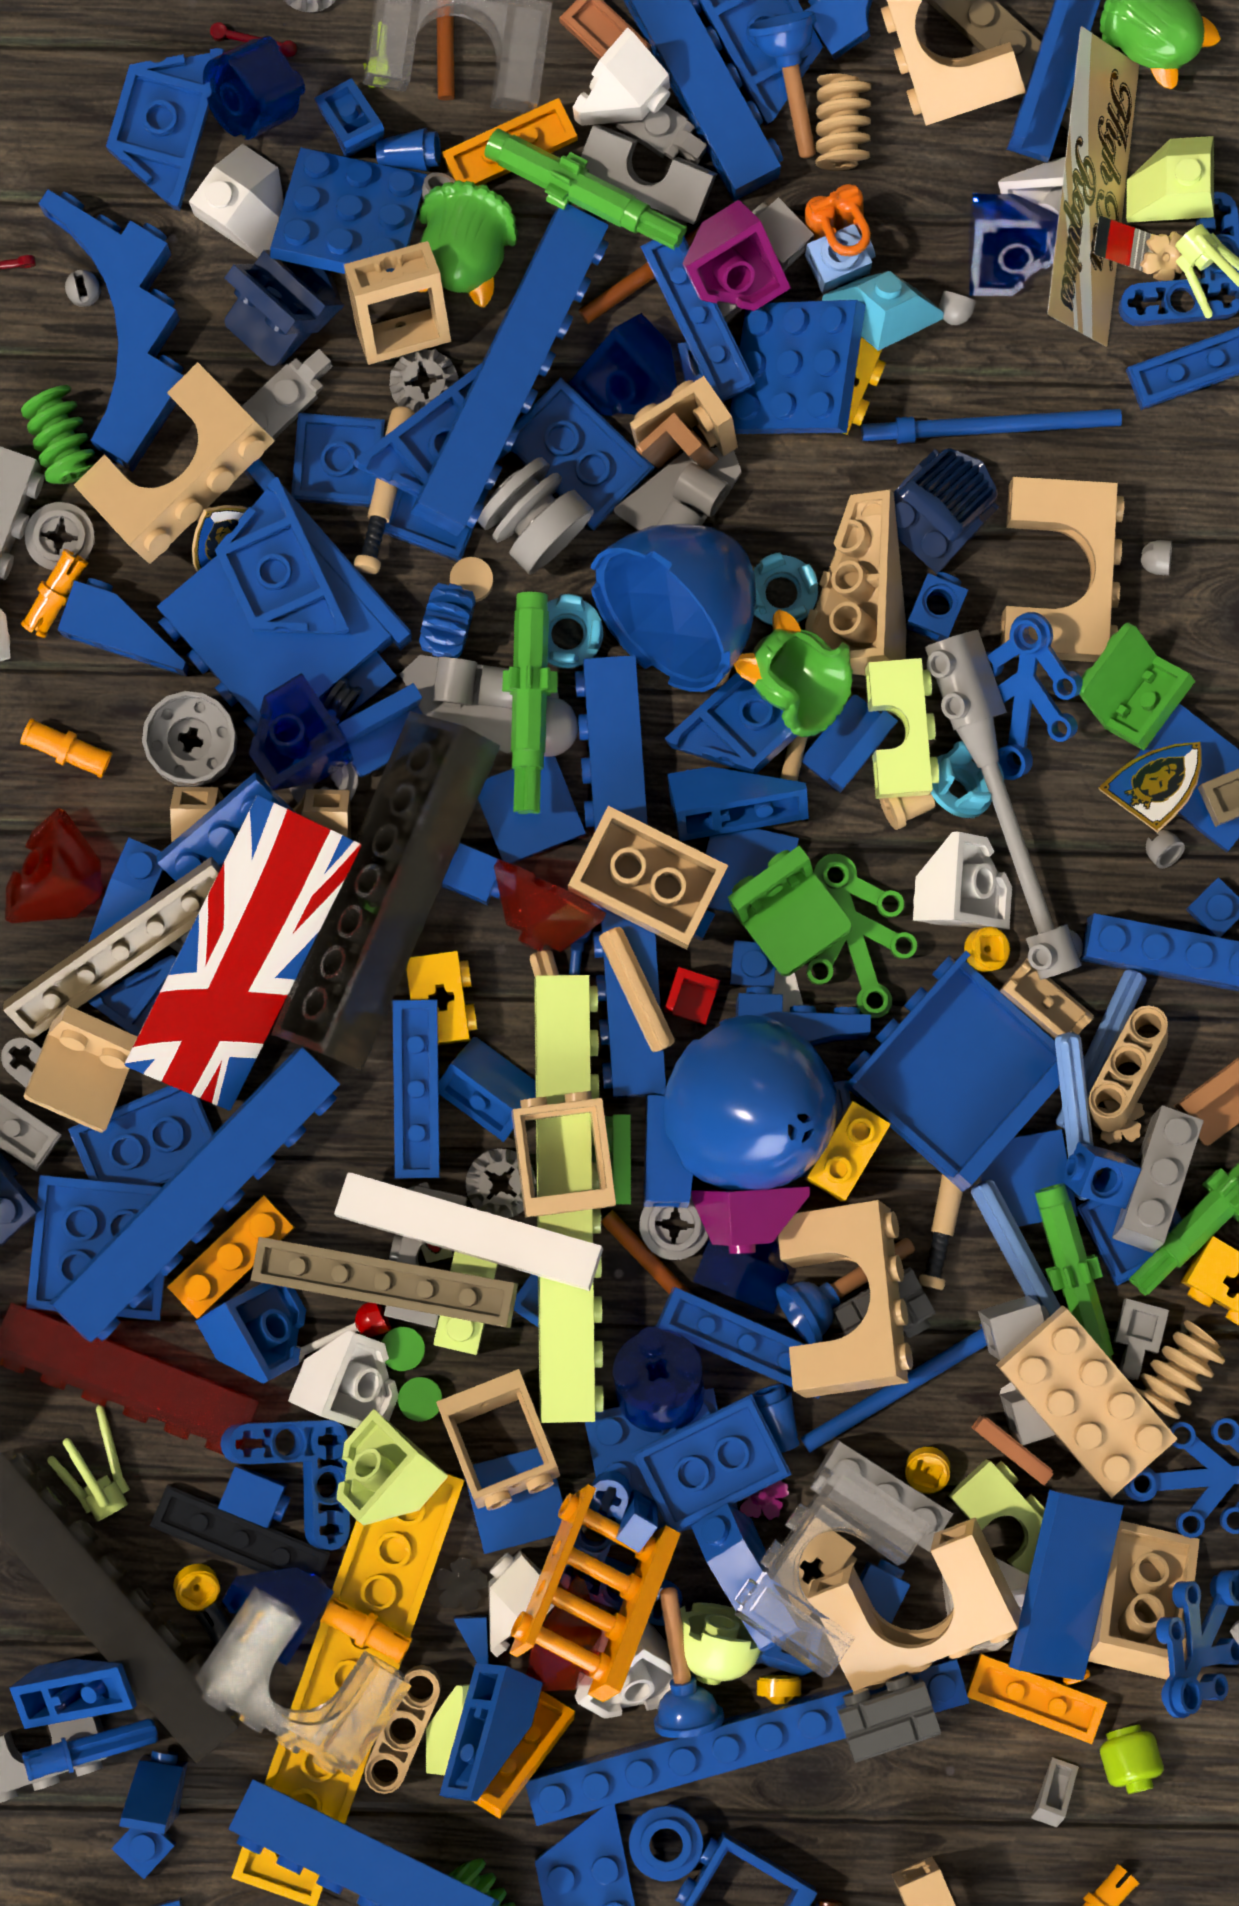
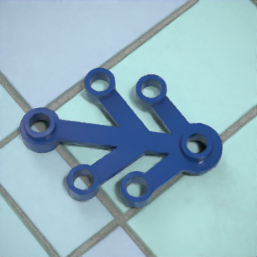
[986,612,1083,780]
[1123,1418,1239,1538]
[1156,1570,1239,1718]

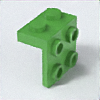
[1079,623,1195,751]
[728,846,852,976]

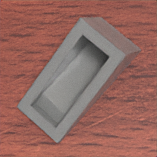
[1031,1757,1079,1828]

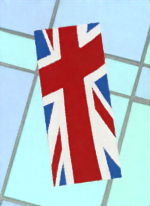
[124,795,361,1111]

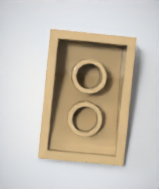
[1088,1520,1200,1680]

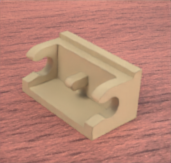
[999,959,1094,1040]

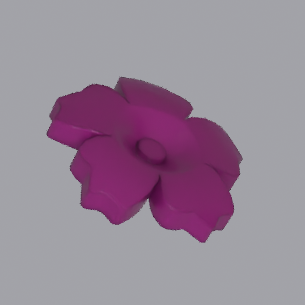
[739,1480,789,1520]

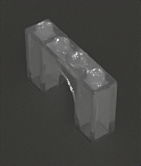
[363,0,552,114]
[734,1462,931,1678]
[195,1587,411,1777]

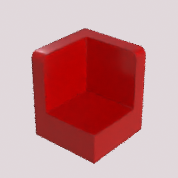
[664,967,720,1026]

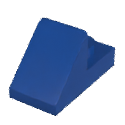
[314,78,384,157]

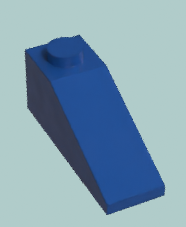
[58,578,189,677]
[668,766,809,841]
[88,837,168,980]
[691,1503,800,1652]
[9,1659,137,1729]
[439,1663,543,1802]
[119,1749,188,1834]

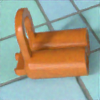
[805,184,871,257]

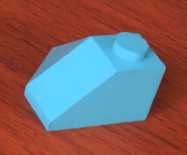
[822,271,944,351]

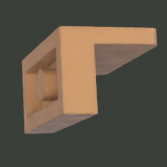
[635,413,719,470]
[1174,1057,1239,1146]

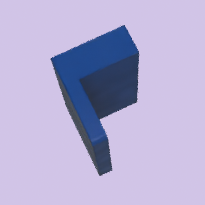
[334,683,434,777]
[802,695,898,793]
[439,1037,536,1142]

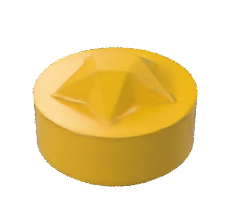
[964,927,1010,972]
[905,1447,950,1494]
[173,1564,220,1611]
[757,1675,801,1705]

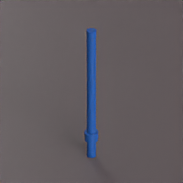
[861,409,1122,444]
[801,1324,987,1453]

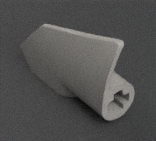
[614,447,742,530]
[400,655,512,754]

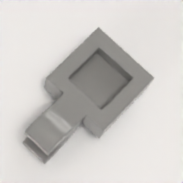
[1113,1298,1169,1380]

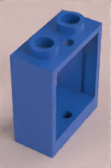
[675,1832,817,1906]

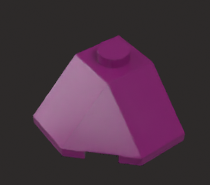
[682,200,791,311]
[691,1186,810,1254]

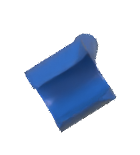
[565,917,592,975]

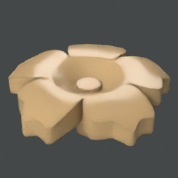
[1140,231,1183,281]
[1096,1099,1145,1145]

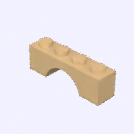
[170,787,351,842]

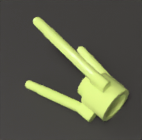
[1175,224,1239,318]
[47,1405,130,1521]

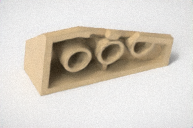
[805,490,907,676]

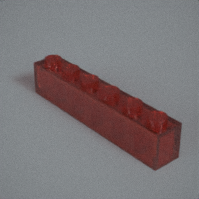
[0,1302,262,1455]

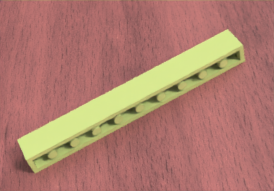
[534,975,603,1423]

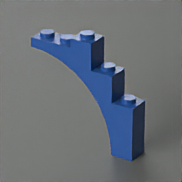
[38,190,184,472]
[643,987,871,1208]

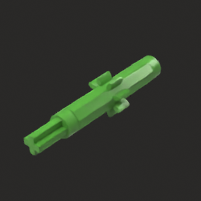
[484,128,687,250]
[502,592,558,814]
[1129,1162,1239,1296]
[1034,1183,1114,1362]

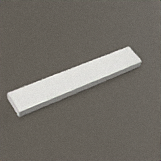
[334,1172,603,1291]

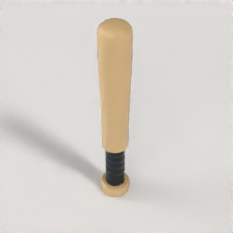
[354,406,415,574]
[918,1174,963,1290]

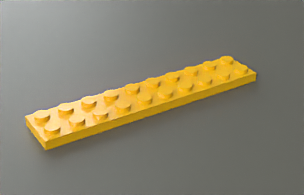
[231,1473,465,1906]

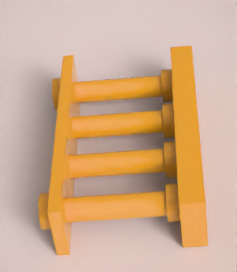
[509,1484,681,1702]

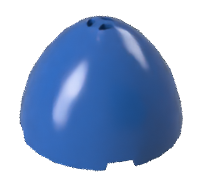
[591,523,756,692]
[663,1015,837,1191]

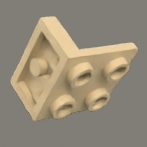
[630,376,738,457]
[24,1005,137,1133]

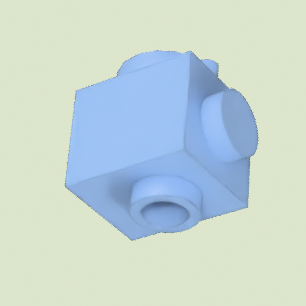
[805,224,876,294]

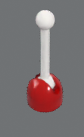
[296,1302,391,1363]

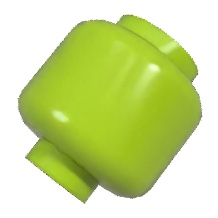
[1100,1725,1164,1795]

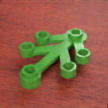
[806,854,917,1019]

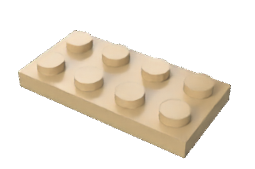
[996,1305,1177,1498]

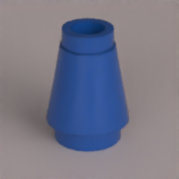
[376,128,441,172]
[752,1384,800,1453]

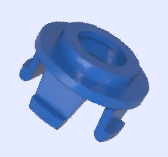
[629,1804,703,1882]

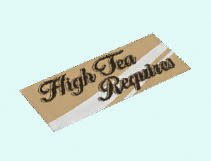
[1048,26,1139,347]

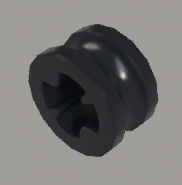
[322,676,363,721]

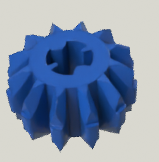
[419,583,476,658]

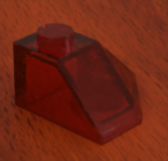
[5,808,103,923]
[494,859,607,952]
[527,1575,602,1691]

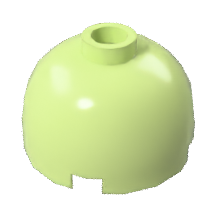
[680,1602,761,1685]

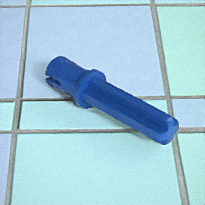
[22,1719,158,1781]

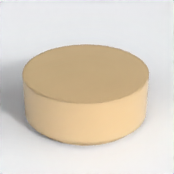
[450,557,493,602]

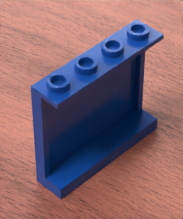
[157,541,393,744]
[844,951,1084,1192]

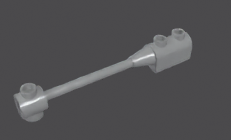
[925,630,1083,980]

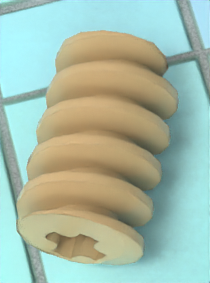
[815,74,872,171]
[1134,1320,1225,1419]

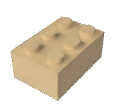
[568,806,728,950]

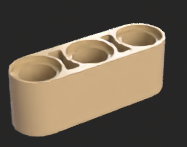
[1088,1005,1168,1132]
[364,1665,442,1794]

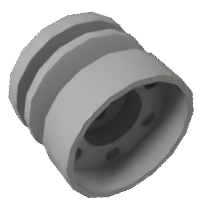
[477,457,594,575]
[142,691,238,787]

